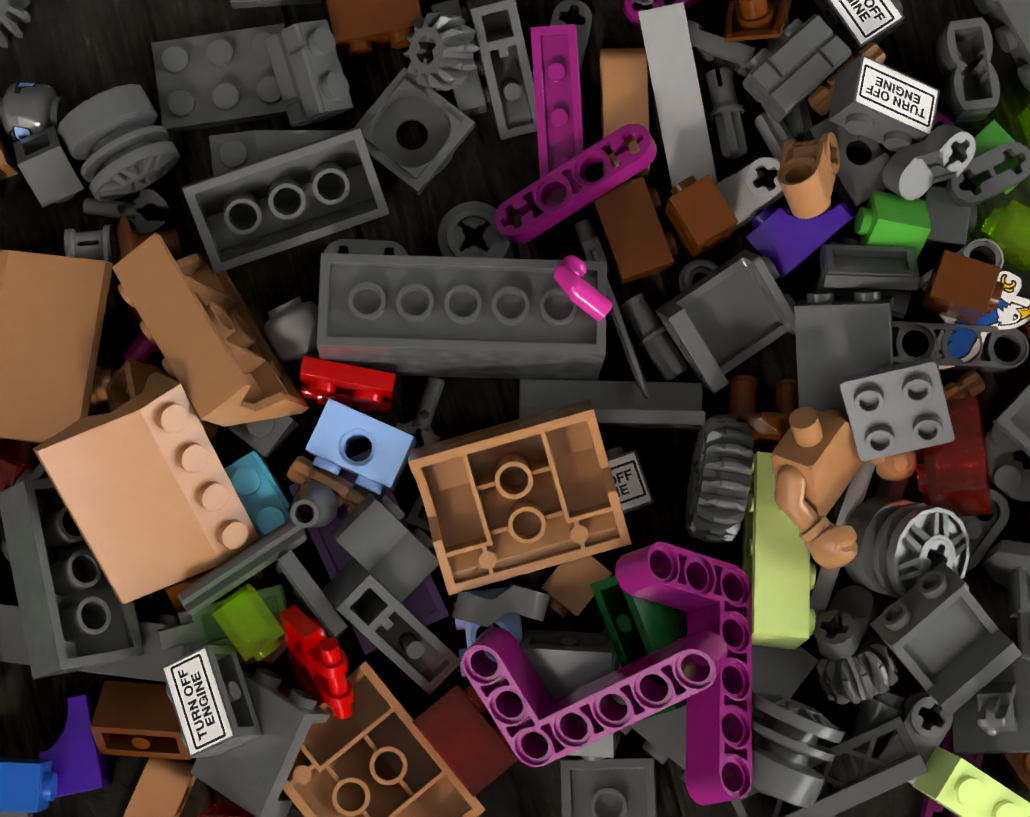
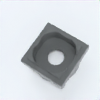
[354,67,475,196]

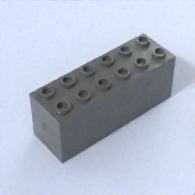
[317,253,607,380]

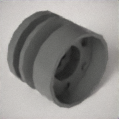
[57,84,181,202]
[844,495,970,599]
[751,690,845,809]

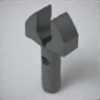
[83,189,171,234]
[396,377,445,446]

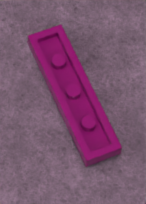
[530,24,588,208]

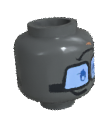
[0,82,66,141]

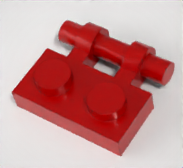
[300,356,396,414]
[279,605,355,719]

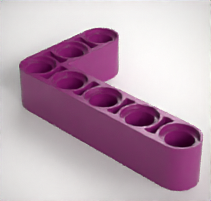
[615,542,752,806]
[462,627,727,767]

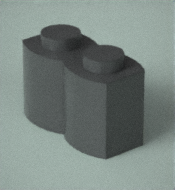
[935,17,1000,124]
[331,493,439,603]

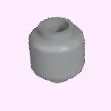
[264,296,320,368]

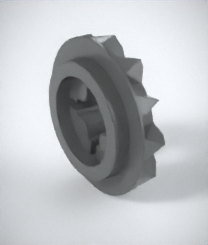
[438,201,510,258]

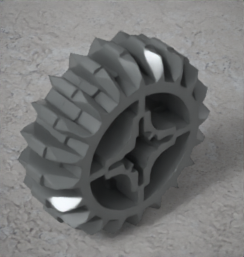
[685,417,754,544]

